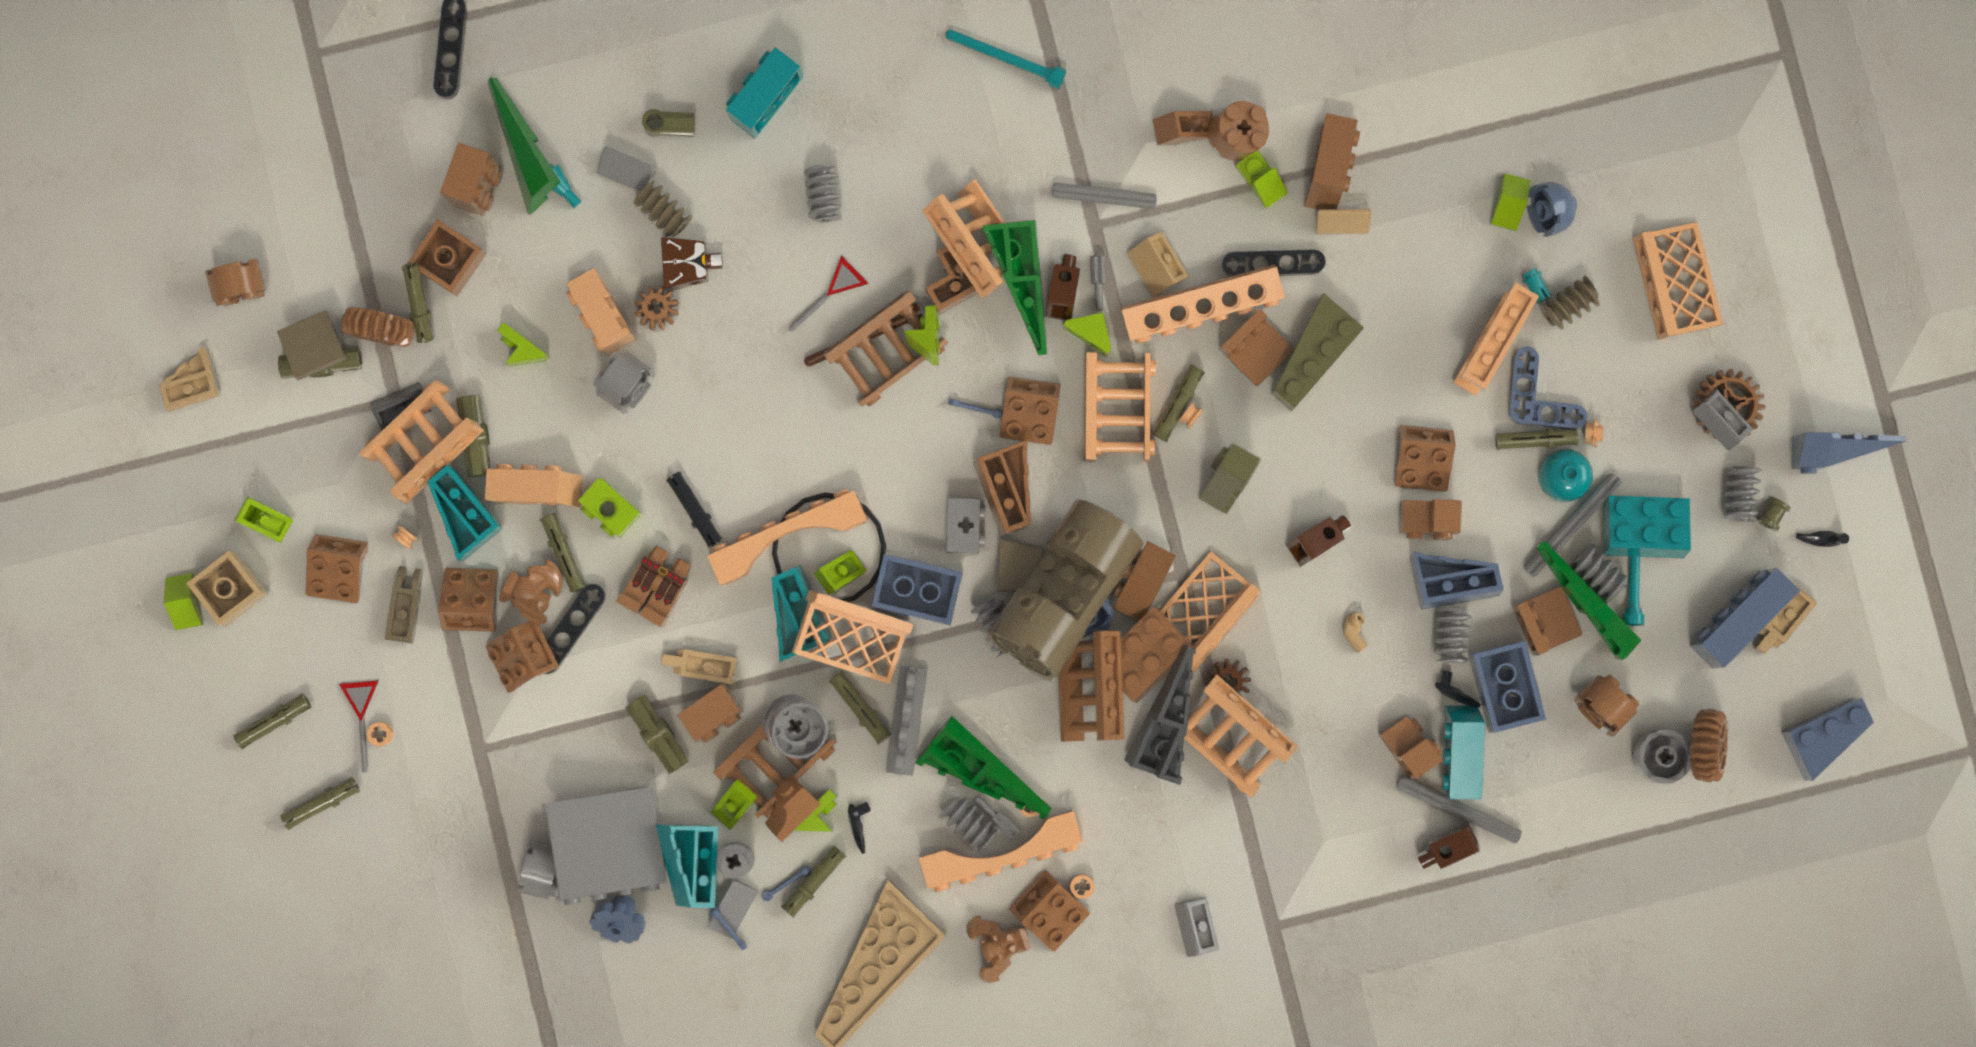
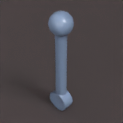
[948,399,1003,419]
[762,866,811,901]
[710,908,747,951]

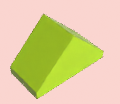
[1490,173,1530,231]
[1063,313,1111,357]
[163,573,203,630]

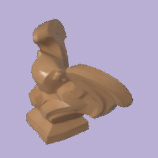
[499,559,562,624]
[966,916,1031,983]

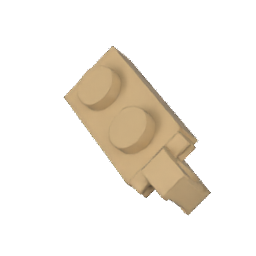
[1753,585,1817,654]
[661,649,737,684]

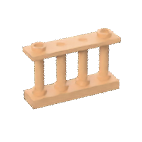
[922,179,1005,298]
[1453,283,1539,396]
[1085,352,1156,462]
[359,380,484,503]
[1184,675,1298,798]

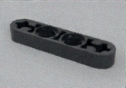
[433,0,468,100]
[1221,249,1326,277]
[545,584,606,674]

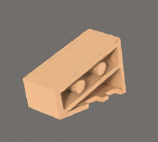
[566,268,636,356]
[485,464,583,508]

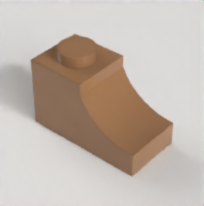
[1153,111,1213,145]
[765,774,820,842]

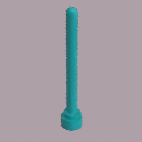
[945,29,1067,90]
[1623,557,1645,626]

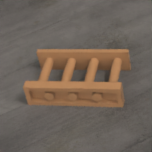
[822,290,948,407]
[1058,631,1124,742]
[713,719,836,818]

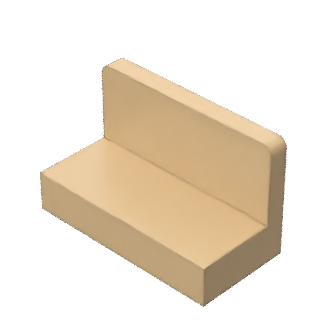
[1127,232,1189,297]

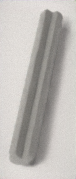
[1052,182,1157,209]

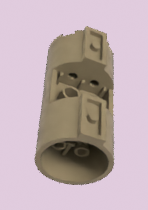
[987,500,1143,681]

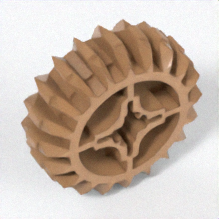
[341,307,415,347]
[1692,369,1766,439]
[1690,709,1728,782]

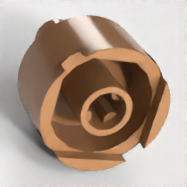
[1208,101,1269,161]
[205,259,266,306]
[1574,674,1639,737]

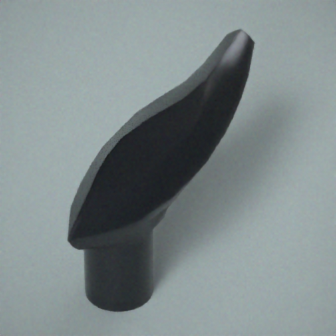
[1796,531,1849,547]
[1434,671,1481,708]
[848,802,871,854]

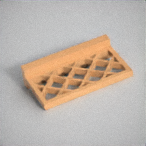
[1632,222,1723,340]
[1161,551,1261,673]
[792,590,913,684]

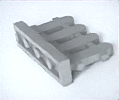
[886,666,927,776]

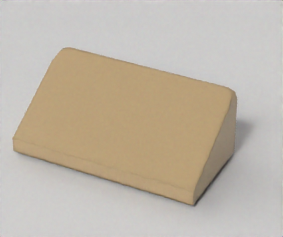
[1316,209,1372,234]

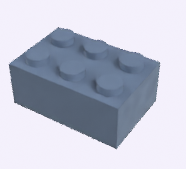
[872,554,963,626]
[1468,641,1546,733]

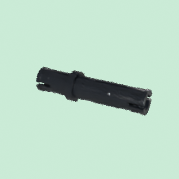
[666,472,723,548]

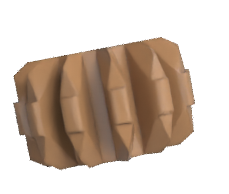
[634,286,679,331]

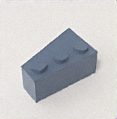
[1410,552,1504,610]
[1781,698,1874,781]

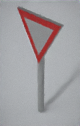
[789,255,869,332]
[339,680,379,773]

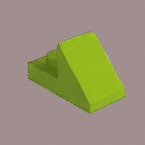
[1235,150,1288,209]
[904,305,940,366]
[497,322,549,367]
[234,497,293,543]
[813,550,867,595]
[710,779,757,830]
[794,789,838,832]

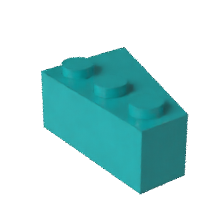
[655,824,718,908]

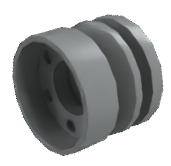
[763,694,828,759]

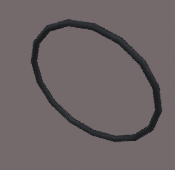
[772,492,886,602]

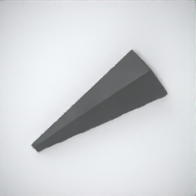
[1124,644,1196,785]

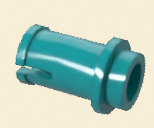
[1522,268,1552,304]

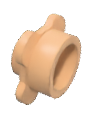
[1585,420,1604,447]

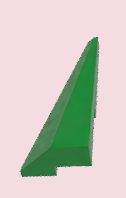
[488,77,561,214]
[983,219,1048,355]
[1535,540,1641,660]
[915,716,1051,820]

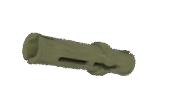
[402,263,434,343]
[1152,364,1205,442]
[1495,428,1578,450]
[540,513,586,593]
[829,671,891,745]
[233,694,312,750]
[281,777,360,830]
[781,846,847,918]

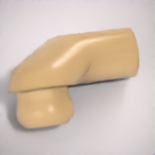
[1343,612,1368,653]

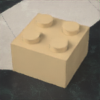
[186,550,268,627]

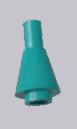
[550,163,581,209]

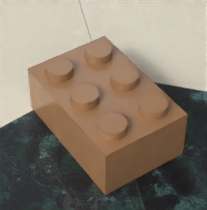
[440,142,503,217]
[1121,607,1195,703]

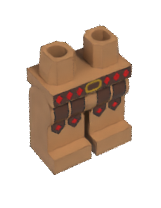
[616,546,691,627]

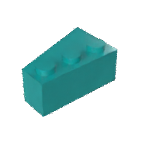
[427,465,504,562]
[771,565,833,662]
[1442,705,1485,799]

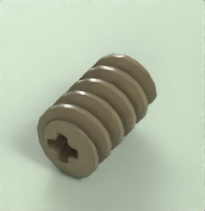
[633,180,693,238]
[1539,276,1600,330]

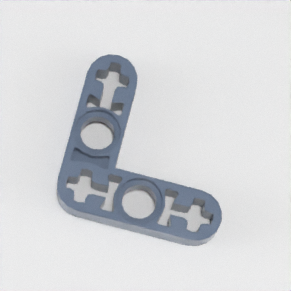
[1508,346,1587,429]

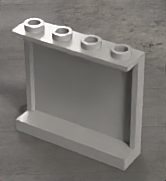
[542,787,667,905]

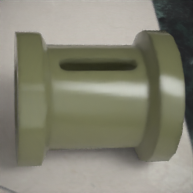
[1756,496,1791,531]

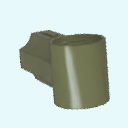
[642,109,695,137]

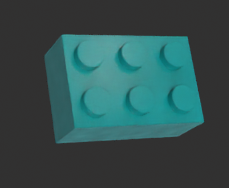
[726,47,804,139]
[1603,495,1691,559]

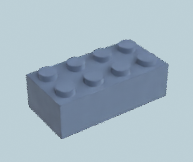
[1690,568,1800,669]

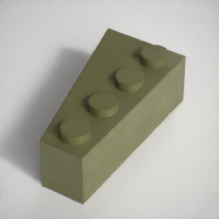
[1272,293,1364,411]
[1199,443,1261,514]

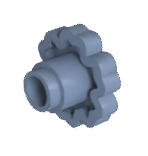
[590,895,646,943]

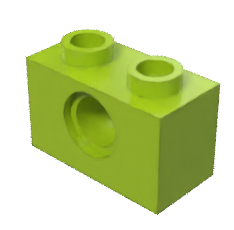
[578,477,642,538]

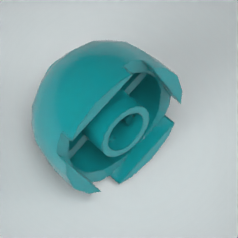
[1538,449,1593,502]

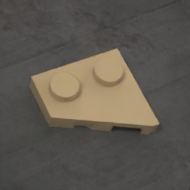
[159,347,219,412]

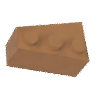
[1304,113,1360,210]
[973,440,1031,537]

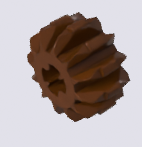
[1205,659,1251,696]

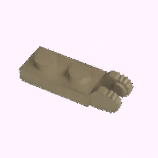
[385,566,423,644]

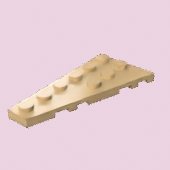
[815,880,946,1047]

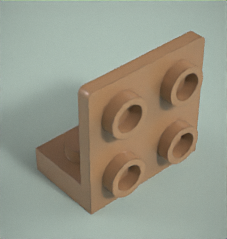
[1220,309,1294,386]
[1000,376,1061,445]
[1394,425,1456,492]
[305,534,368,603]
[438,568,498,632]
[1512,587,1582,656]
[486,621,559,693]
[1009,870,1090,951]

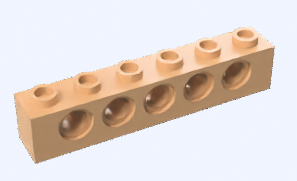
[1120,265,1285,343]

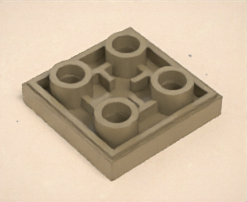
[277,310,347,381]

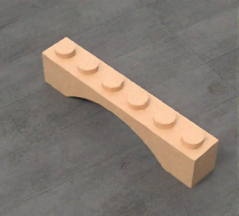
[707,489,868,586]
[919,810,1083,892]

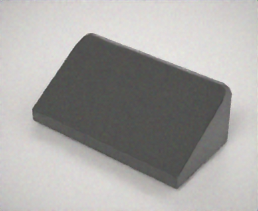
[371,382,432,431]

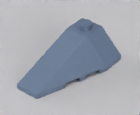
[1792,432,1906,474]

